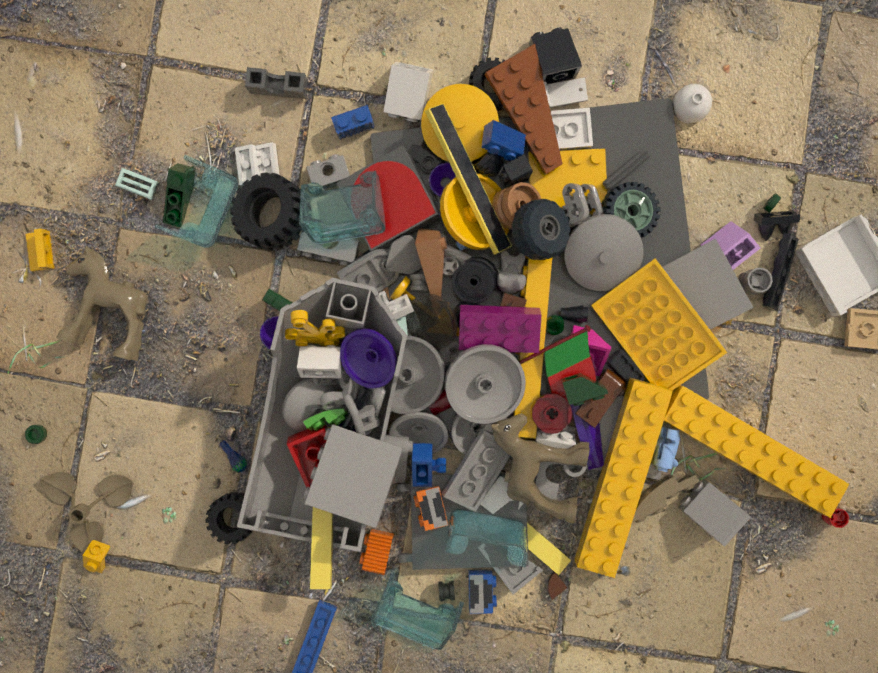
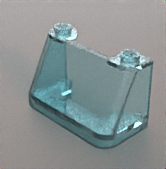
[299,171,386,244]
[444,509,527,567]

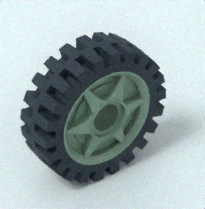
[602,182,661,238]

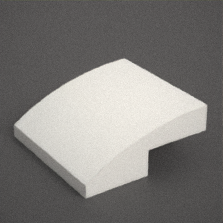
[235,142,280,186]

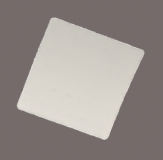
[481,476,523,514]

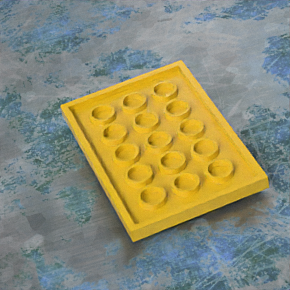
[591,258,727,391]

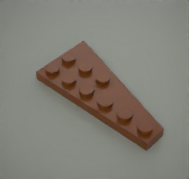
[485,44,563,175]

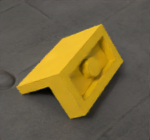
[26,229,54,272]

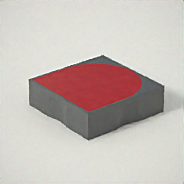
[336,145,442,251]

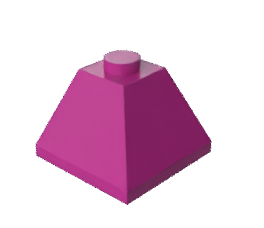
[570,325,611,376]

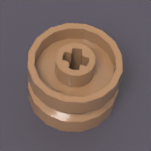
[492,182,541,230]

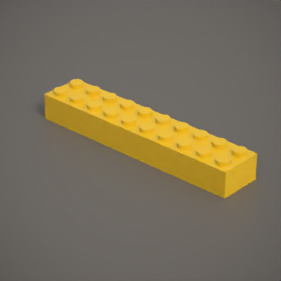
[574,378,673,578]
[663,385,849,518]

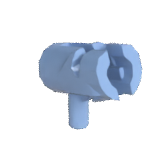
[653,426,680,472]

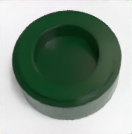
[763,193,781,213]
[546,315,564,335]
[25,424,47,444]

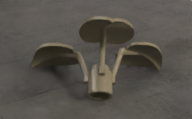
[40,472,133,554]

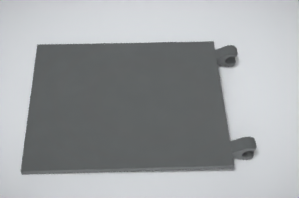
[397,473,529,570]

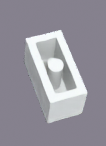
[297,345,342,378]

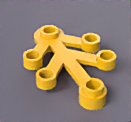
[285,310,345,347]

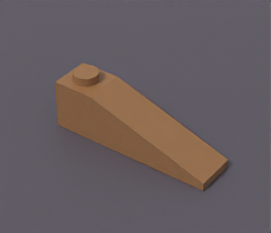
[415,229,447,314]

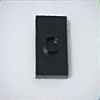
[606,349,646,385]

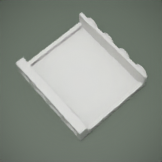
[795,214,878,316]

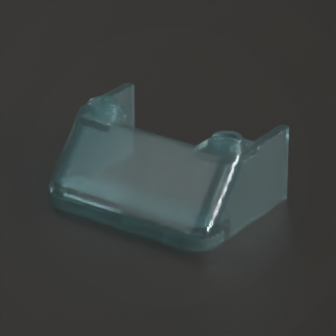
[155,155,238,248]
[371,572,464,650]

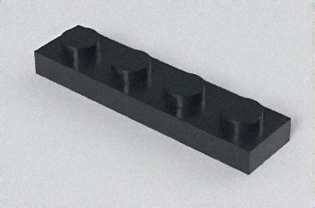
[762,233,799,312]

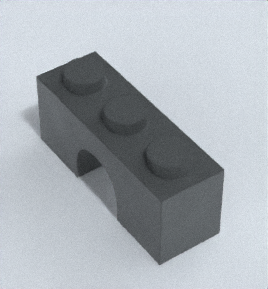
[245,67,308,99]

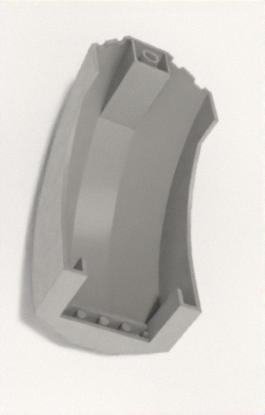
[237,278,407,552]

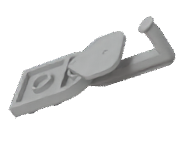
[337,226,447,292]

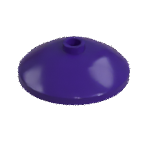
[340,329,397,388]

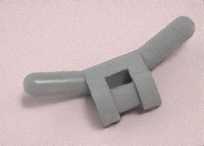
[343,394,380,436]

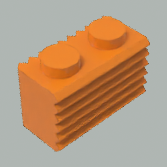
[359,529,394,575]

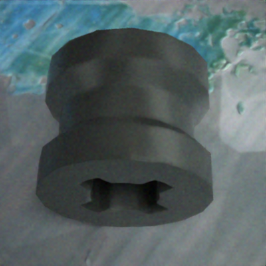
[438,580,455,601]

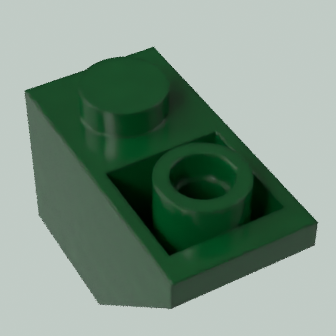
[561,373,608,406]

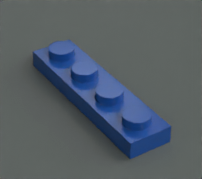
[292,600,337,673]

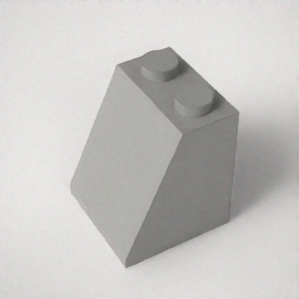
[678,480,751,547]

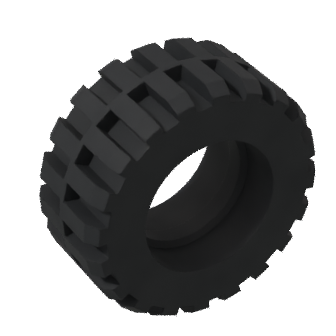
[230,172,309,251]

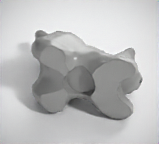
[497,251,526,298]

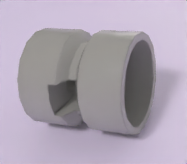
[739,268,773,295]

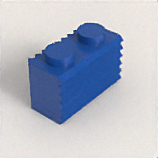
[331,105,375,140]
[482,120,526,161]

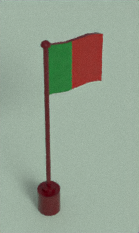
[429,325,596,416]

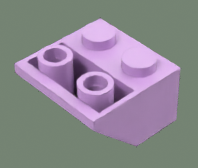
[700,221,761,270]

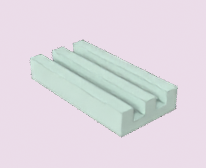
[115,168,159,200]

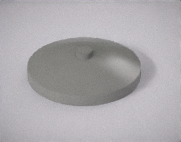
[564,214,643,291]
[391,336,446,414]
[445,344,526,424]

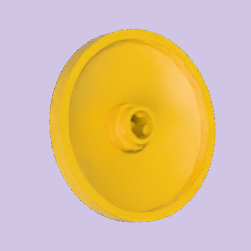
[421,84,499,162]
[440,173,509,250]

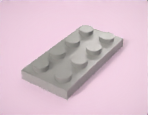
[442,428,511,512]

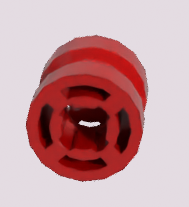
[821,507,849,528]

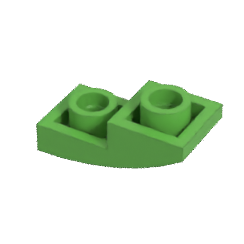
[303,409,348,431]

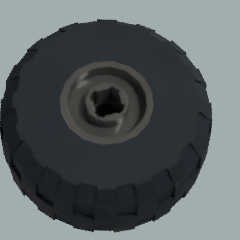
[512,199,570,260]

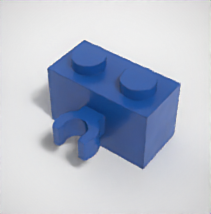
[412,443,446,487]

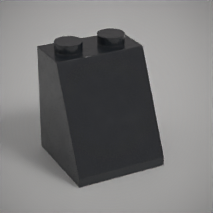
[529,27,582,84]

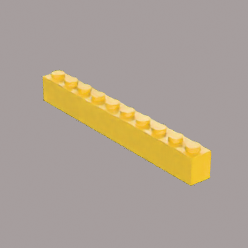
[513,256,552,438]

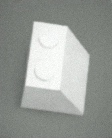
[384,62,433,122]

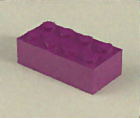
[459,305,542,353]

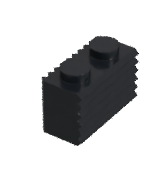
[499,155,533,187]

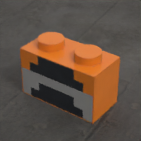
[413,485,448,531]

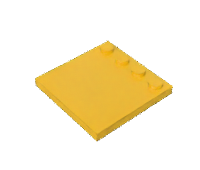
[528,149,607,214]

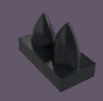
[754,210,800,241]

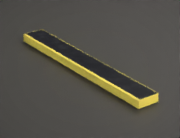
[425,104,512,255]

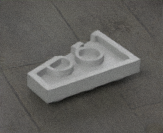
[478,543,543,594]

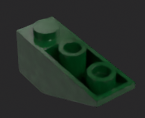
[163,163,196,228]

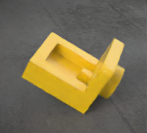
[82,540,110,574]

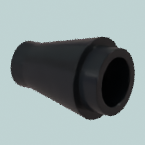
[560,305,588,324]

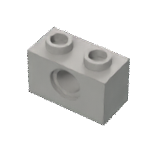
[306,154,350,192]

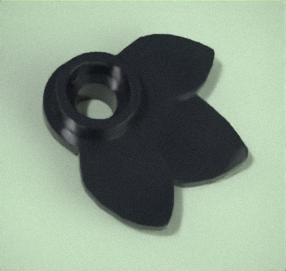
[411,140,445,173]

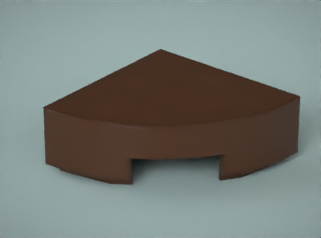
[548,572,567,600]

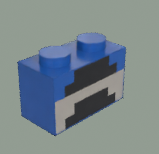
[468,570,497,614]

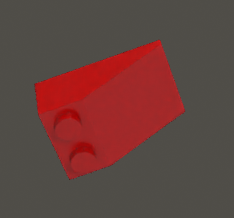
[287,422,328,488]

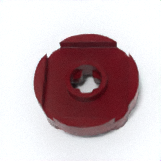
[532,393,572,434]

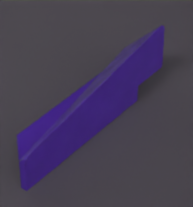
[570,404,604,470]

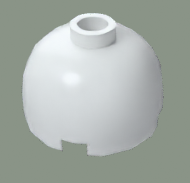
[672,84,712,124]

